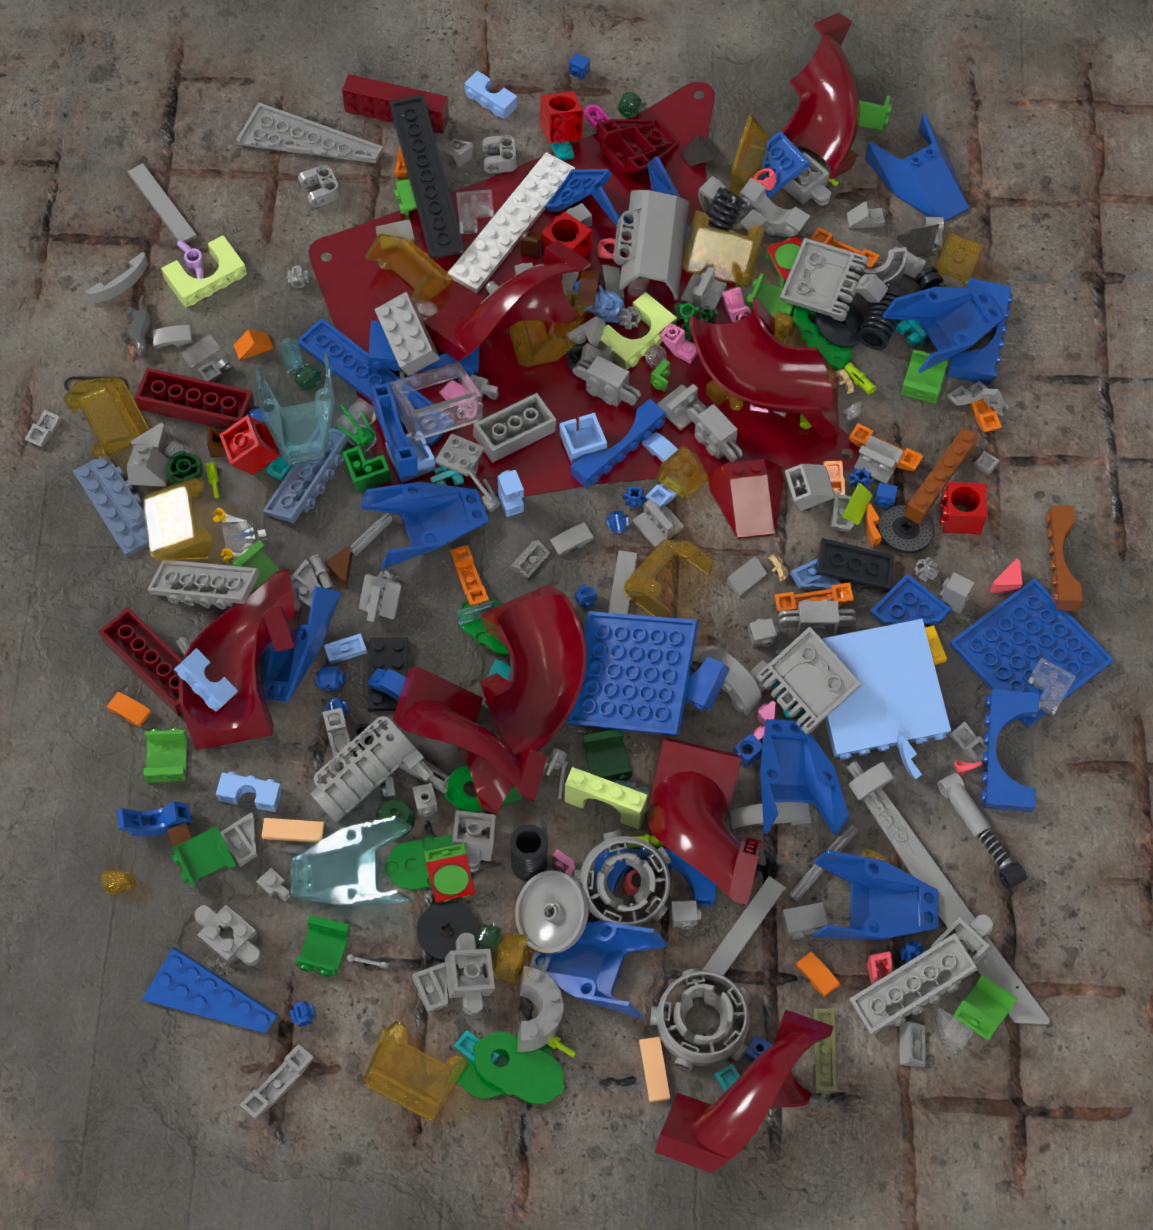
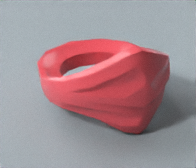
[753,168,776,190]
[597,238,621,259]
[954,760,983,777]
[623,869,640,897]

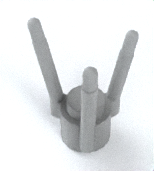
[467,470,500,513]
[543,749,568,800]

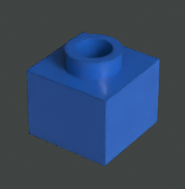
[569,53,590,80]
[874,483,898,508]
[744,1035,772,1062]

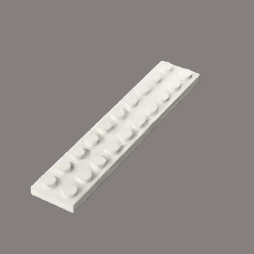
[448,152,575,293]

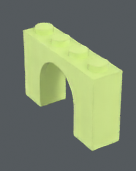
[161,235,247,308]
[598,292,677,370]
[565,767,647,829]

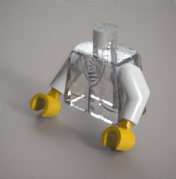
[213,508,267,563]

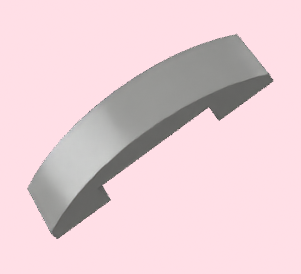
[86,252,148,304]
[322,707,354,772]
[729,802,811,831]
[240,1044,314,1120]

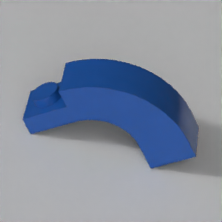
[367,668,406,701]
[117,802,192,836]

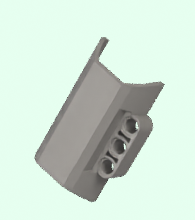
[613,190,689,301]

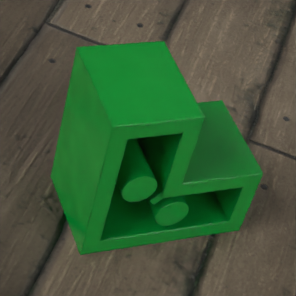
[342,446,392,493]

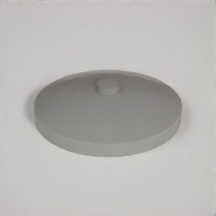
[515,871,589,954]

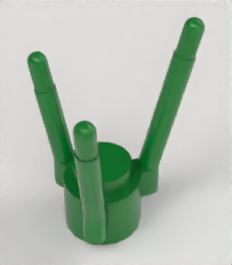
[337,404,375,446]

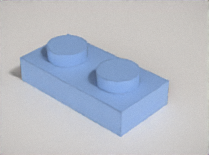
[324,633,367,665]

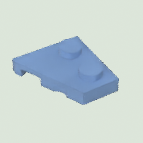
[790,558,841,590]

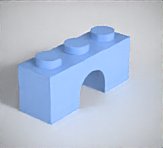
[464,71,518,120]
[498,470,524,517]
[174,648,238,712]
[216,772,282,812]

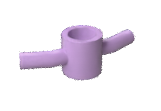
[177,240,204,279]

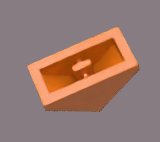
[233,329,274,361]

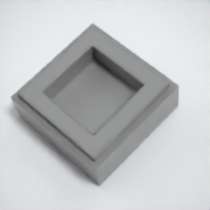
[973,451,1000,476]

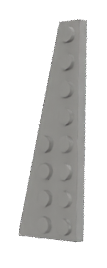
[236,102,383,163]

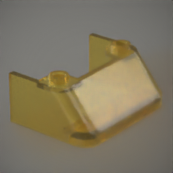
[365,234,453,303]
[508,320,576,367]
[623,539,715,618]

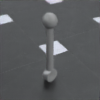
[347,954,389,969]

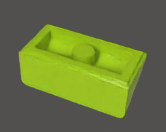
[842,483,873,525]

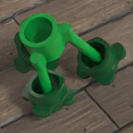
[674,302,719,341]

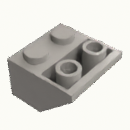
[785,464,835,511]

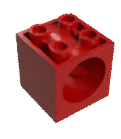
[540,91,583,144]
[541,211,592,258]
[219,415,281,475]
[939,482,987,535]

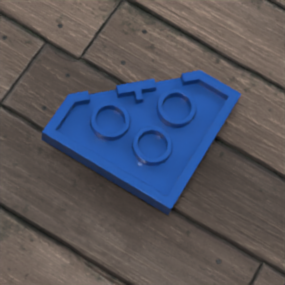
[758,131,811,198]
[544,169,612,212]
[870,574,951,626]

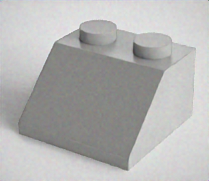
[127,445,169,487]

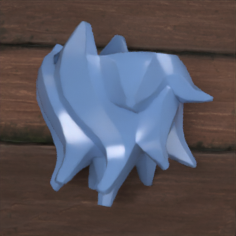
[584,285,625,323]

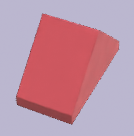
[990,558,1023,593]
[866,951,893,984]

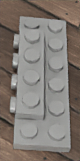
[147,559,260,609]
[850,933,978,1035]

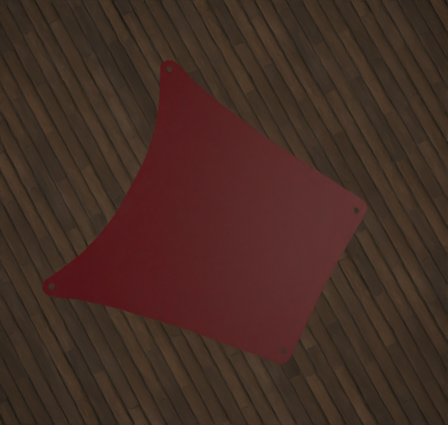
[309,82,860,515]

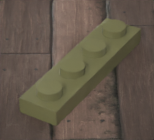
[813,1008,837,1093]

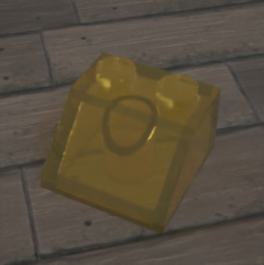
[936,232,984,283]
[657,446,708,500]
[492,934,528,985]

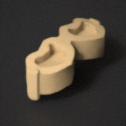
[835,369,854,394]
[769,553,788,582]

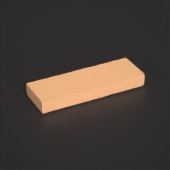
[262,818,324,843]
[639,1037,670,1103]

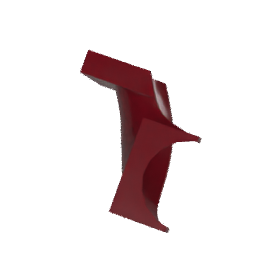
[781,13,860,180]
[423,240,591,362]
[690,297,840,439]
[179,569,301,750]
[479,584,586,754]
[393,666,547,816]
[647,737,763,905]
[655,1009,834,1173]

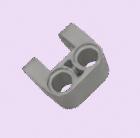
[482,135,517,173]
[298,165,340,208]

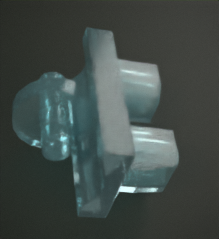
[279,338,304,373]

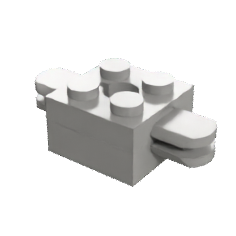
[783,152,831,206]
[573,356,641,407]
[687,404,743,462]
[778,599,856,639]
[452,810,496,872]
[194,905,261,967]
[931,915,994,965]
[445,933,495,1016]

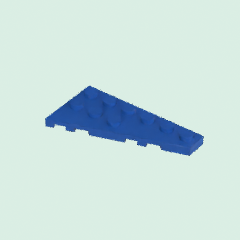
[142,947,278,1033]

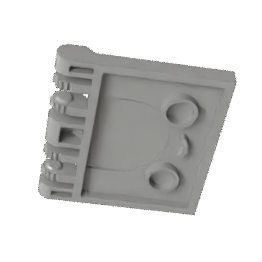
[780,238,869,321]
[756,627,862,735]

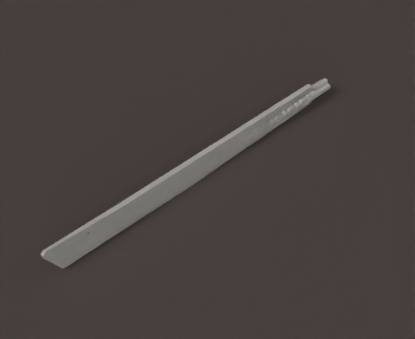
[847,761,1050,1025]

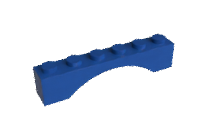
[371,383,418,478]
[571,399,666,489]

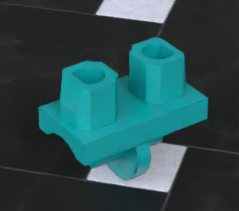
[896,320,927,347]
[429,465,464,487]

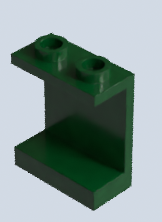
[583,729,632,783]

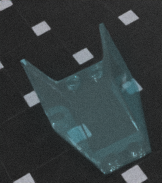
[255,354,335,466]
[291,816,413,906]

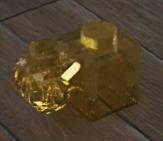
[773,311,795,344]
[706,379,744,410]

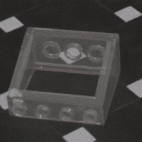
[390,362,483,442]

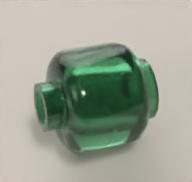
[618,92,642,118]
[293,364,321,391]
[474,923,503,953]

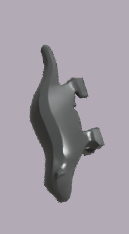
[121,295,152,358]

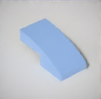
[642,432,680,465]
[645,476,683,508]
[898,736,922,779]

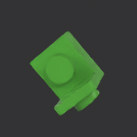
[650,359,670,392]

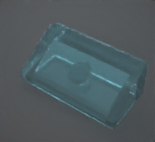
[456,600,495,625]

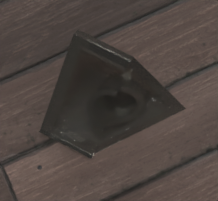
[681,135,720,167]
[897,224,939,257]

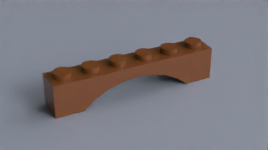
[904,427,979,525]
[1045,505,1083,611]

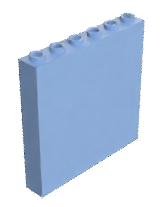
[822,619,951,760]

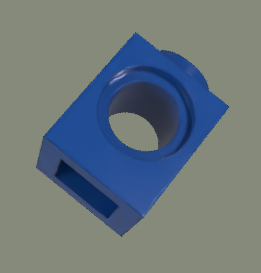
[733,733,763,768]

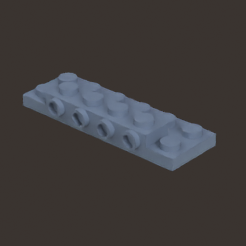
[263,425,350,523]
[73,453,159,558]

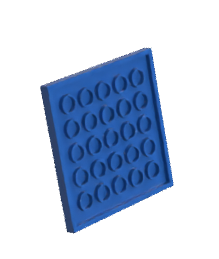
[949,578,1114,728]
[567,611,699,736]

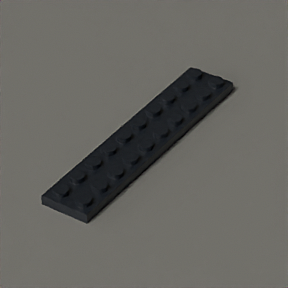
[389,94,465,260]

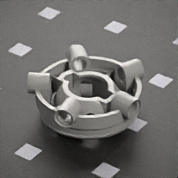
[572,830,671,926]
[650,968,752,1072]

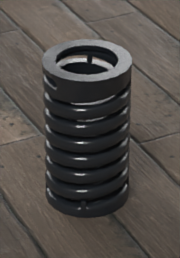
[691,187,747,254]
[857,284,907,350]
[510,824,547,882]

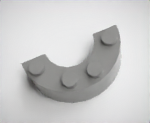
[698,176,767,239]
[739,178,810,238]
[850,247,907,294]
[691,646,762,716]
[517,966,564,1052]

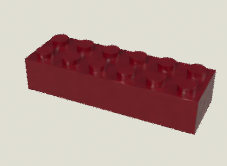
[342,74,449,134]
[135,368,254,429]
[98,607,183,716]

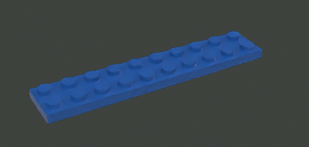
[297,318,455,448]

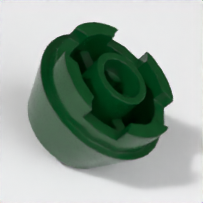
[166,451,203,488]
[376,800,416,838]

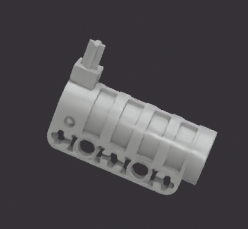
[310,716,434,823]

